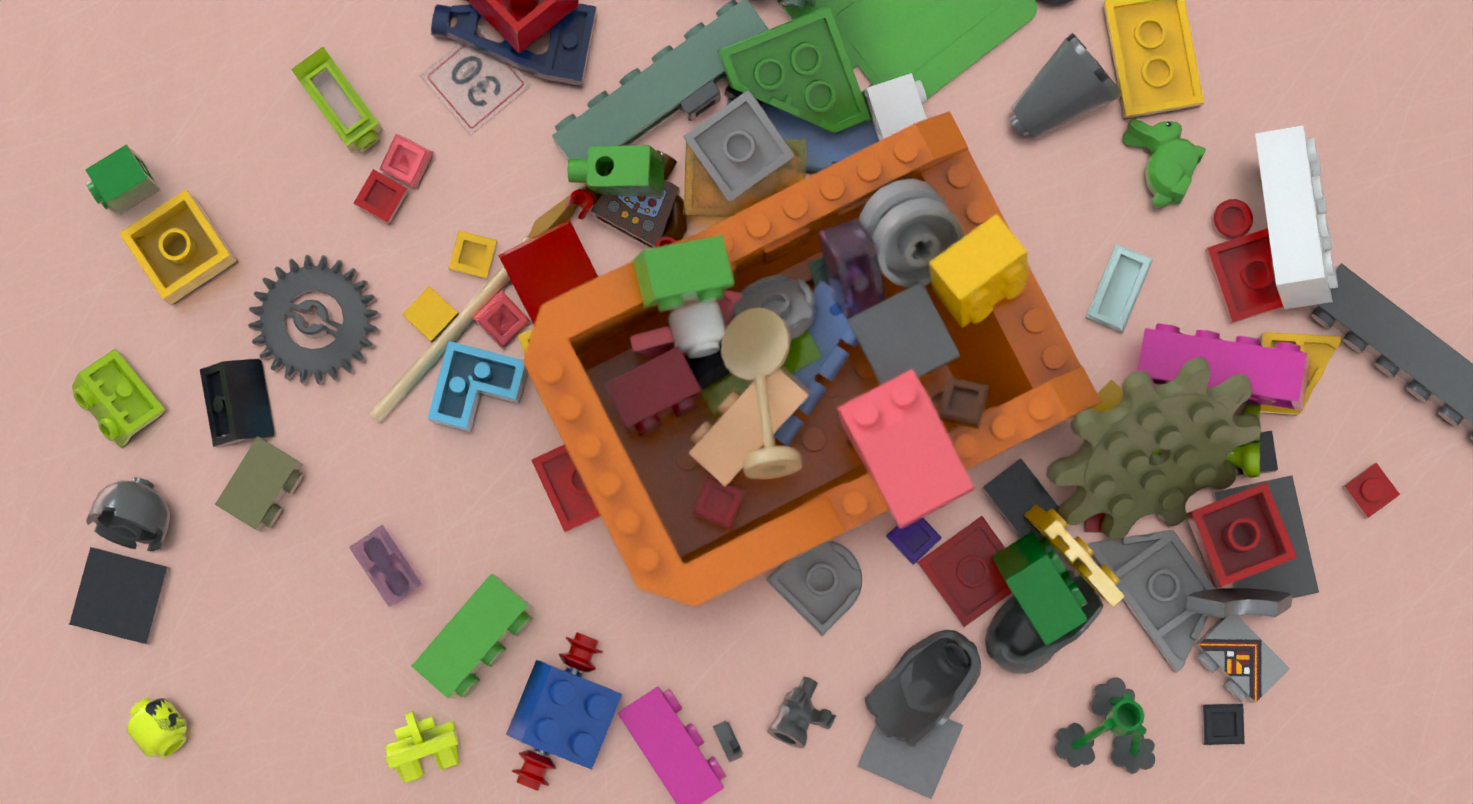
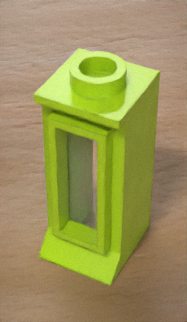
[291,46,383,153]

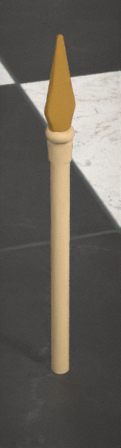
[369,184,586,424]

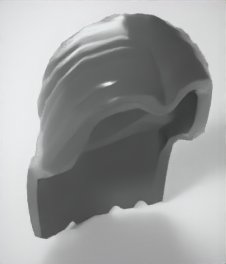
[985,570,1103,674]
[865,630,981,747]

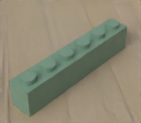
[552,0,769,161]

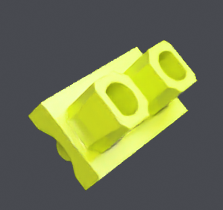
[385,711,459,783]

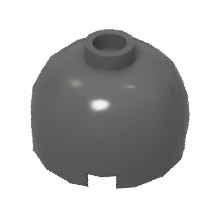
[86,477,170,551]

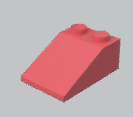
[838,369,974,529]

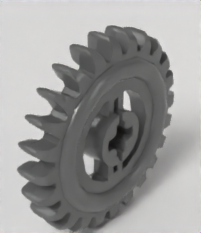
[248,255,379,385]

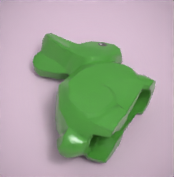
[1123,119,1206,209]

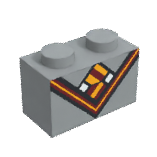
[1194,615,1290,703]

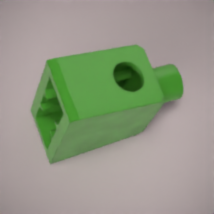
[567,145,665,197]

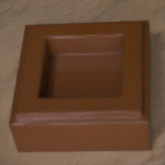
[938,377,989,429]

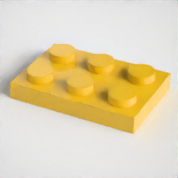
[1103,0,1204,119]

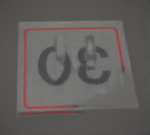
[420,26,531,135]

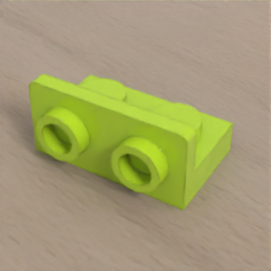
[72,349,165,448]

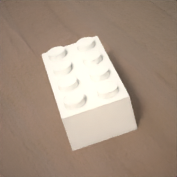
[1255,125,1338,309]

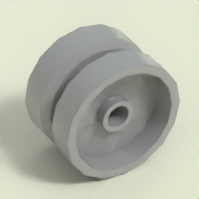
[858,179,964,287]

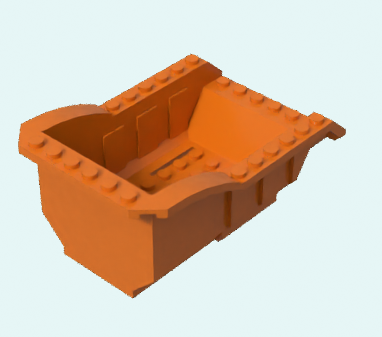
[523,111,1102,607]

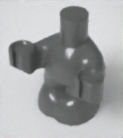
[767,677,836,748]

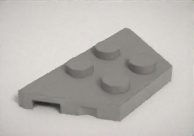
[1088,530,1216,672]

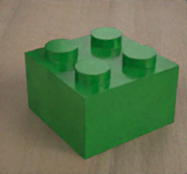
[992,531,1088,646]

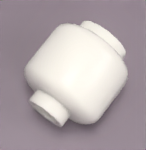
[668,298,726,358]

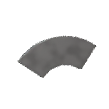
[1186,588,1292,618]

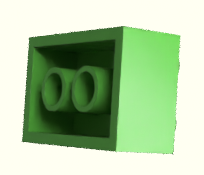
[411,573,533,699]

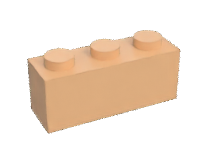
[689,365,811,486]

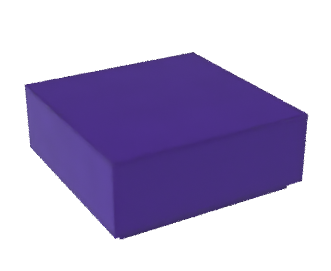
[885,517,942,566]

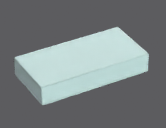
[1085,244,1153,333]

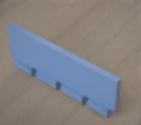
[727,98,879,174]
[773,281,862,446]

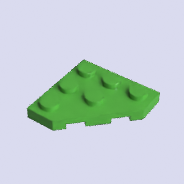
[717,6,871,133]

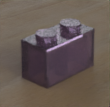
[819,218,885,320]

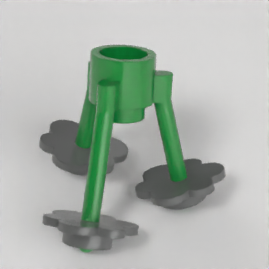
[1055,678,1155,774]

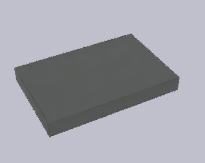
[1213,475,1319,598]

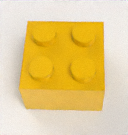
[119,189,237,305]
[929,214,1028,328]

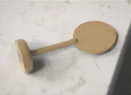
[721,308,802,479]

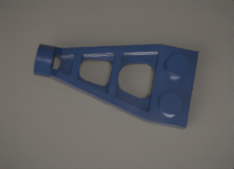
[431,3,597,86]

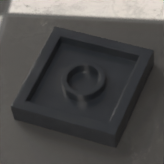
[69,547,170,645]

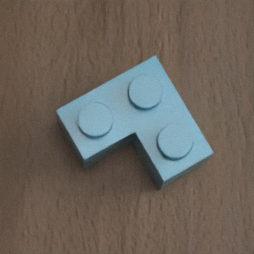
[428,341,528,432]

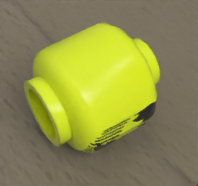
[127,698,187,759]

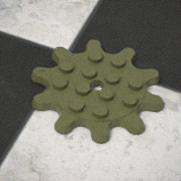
[1046,357,1261,540]

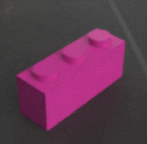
[617,686,727,804]

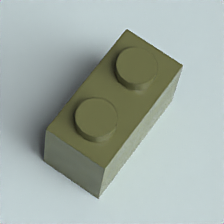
[215,436,304,532]

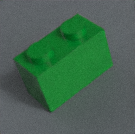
[85,144,161,215]

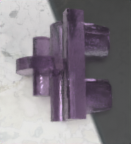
[349,525,423,607]

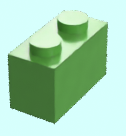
[633,235,734,311]

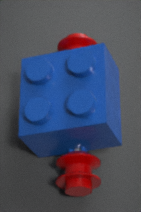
[506,632,622,791]

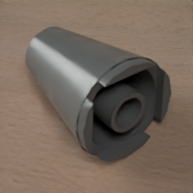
[1009,32,1122,139]

